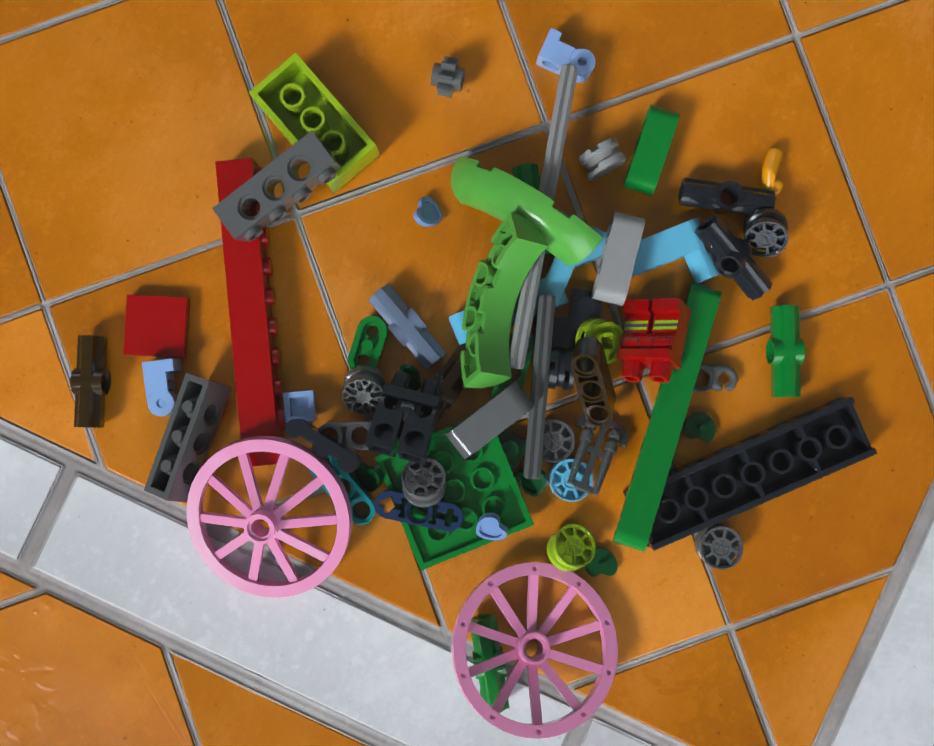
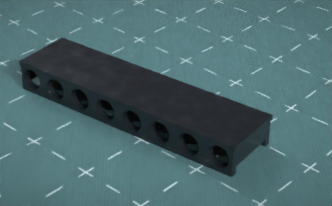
[623,396,878,551]

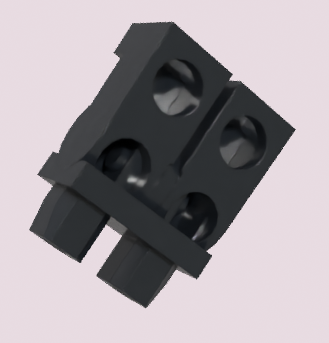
[365,371,441,465]

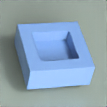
[283,390,318,423]

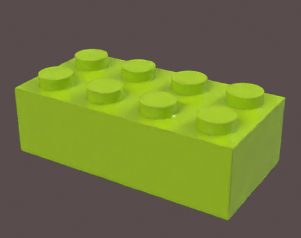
[249,52,380,194]

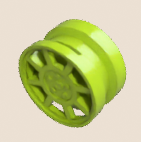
[575,318,623,364]
[547,524,596,572]

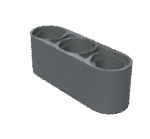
[446,381,535,459]

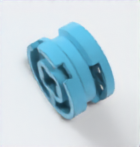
[548,457,593,502]

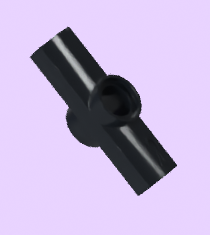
[678,178,776,215]
[694,215,773,301]

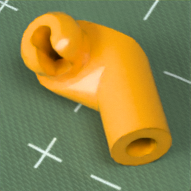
[761,148,783,196]

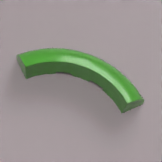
[451,156,603,265]
[461,212,548,388]

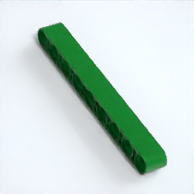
[613,283,722,552]

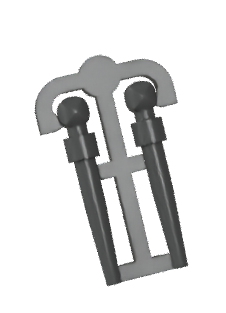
[567,413,629,496]

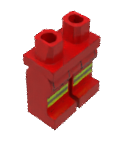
[616,298,691,383]

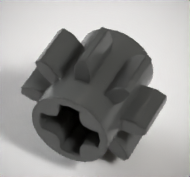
[431,56,465,98]

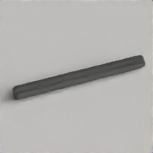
[523,294,556,479]

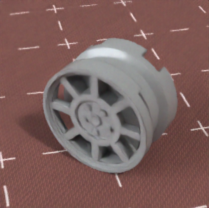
[578,137,627,181]

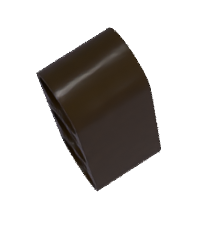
[570,337,616,427]

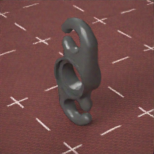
[693,365,738,392]

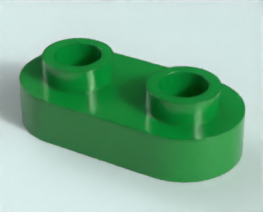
[348,316,388,369]

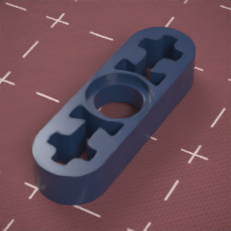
[374,489,464,532]

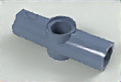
[368,284,447,370]

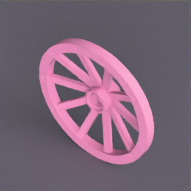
[187,436,352,597]
[451,562,618,739]

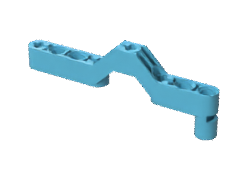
[448,218,720,346]

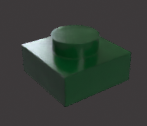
[499,429,526,470]

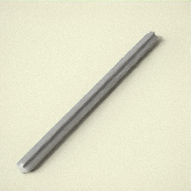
[509,64,578,370]

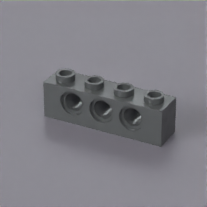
[212,131,342,242]
[144,373,232,502]

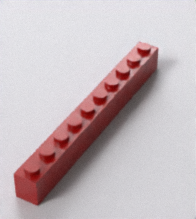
[215,158,288,467]

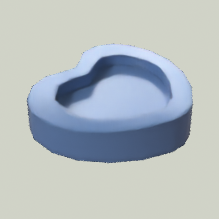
[413,196,443,227]
[476,513,507,541]

